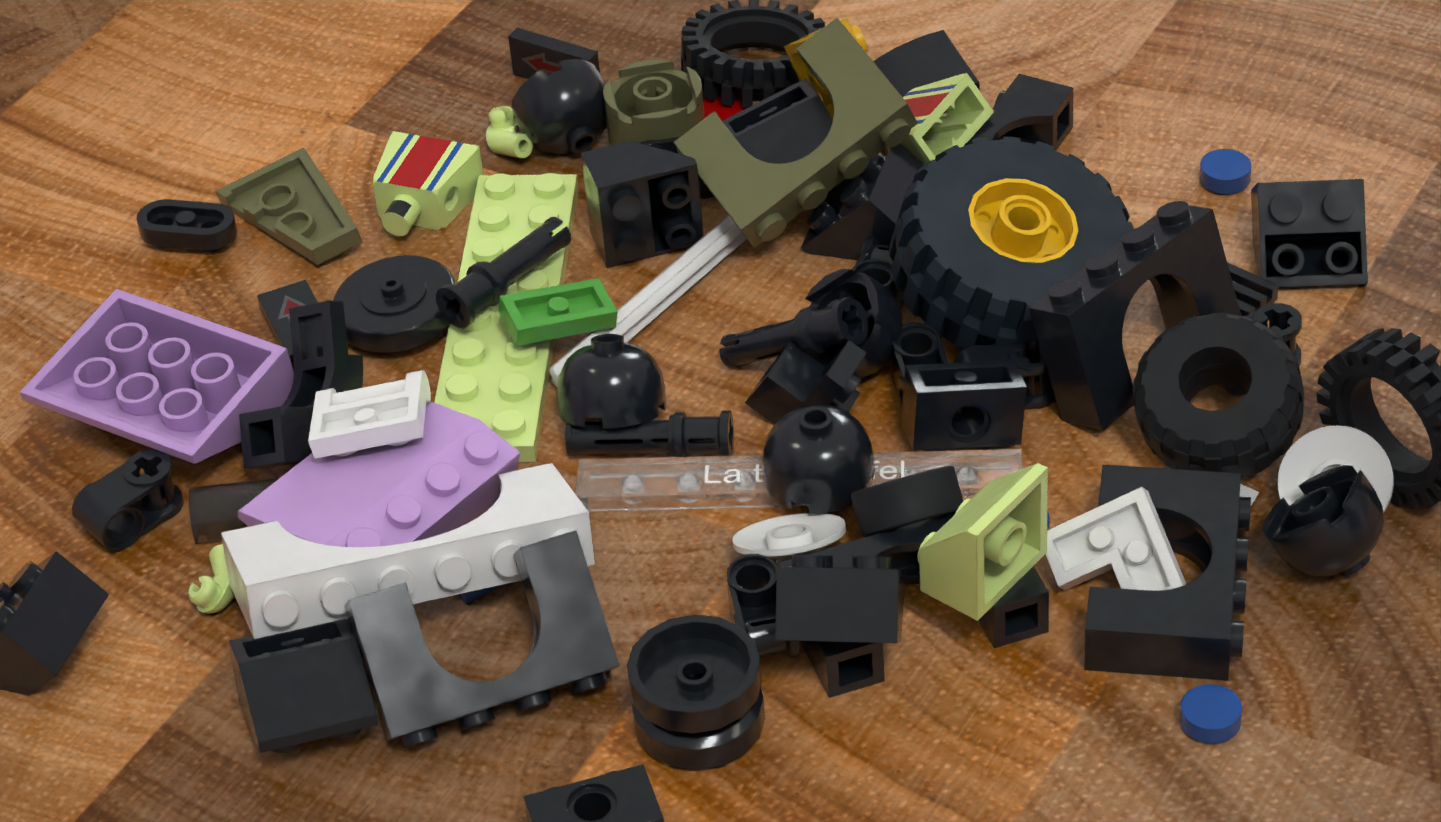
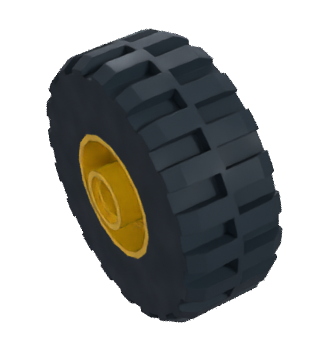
[889,137,1134,363]

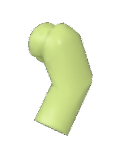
[486,106,533,158]
[188,544,235,614]

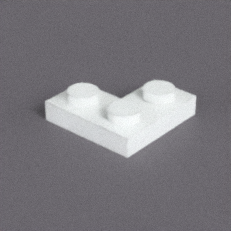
[1046,487,1186,591]

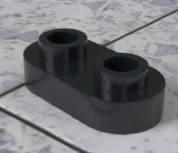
[137,199,237,252]

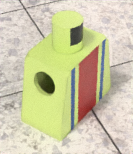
[901,73,994,164]
[373,131,484,236]

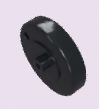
[333,255,456,353]

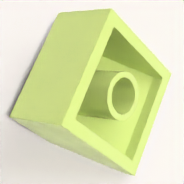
[917,463,1048,621]

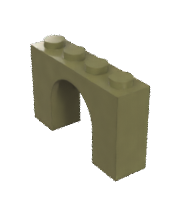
[674,18,918,248]

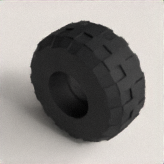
[1133,313,1304,478]

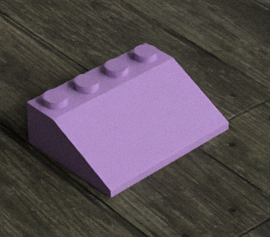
[20,289,294,464]
[238,401,520,547]

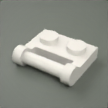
[308,370,431,459]

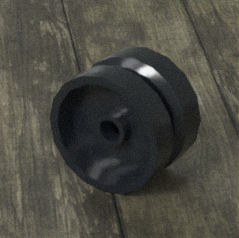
[627,615,765,770]

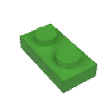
[499,278,618,346]

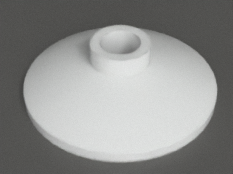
[1278,425,1394,513]
[732,513,846,567]

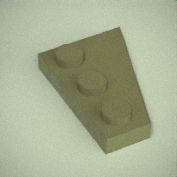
[215,148,363,265]

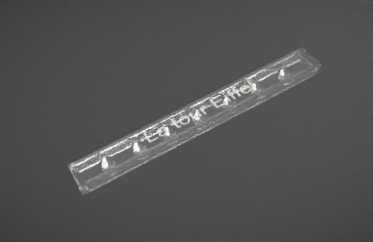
[575,449,1023,512]

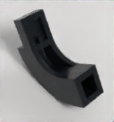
[239,300,363,469]

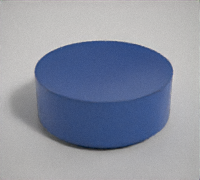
[1200,149,1251,195]
[1180,684,1242,744]

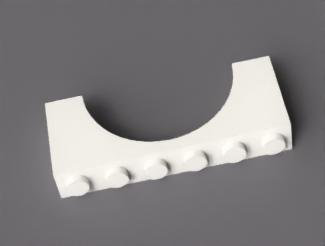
[221,463,595,639]

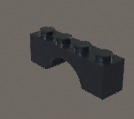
[968,74,1074,151]

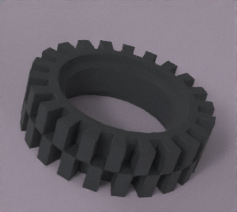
[681,0,825,108]
[1316,328,1441,509]

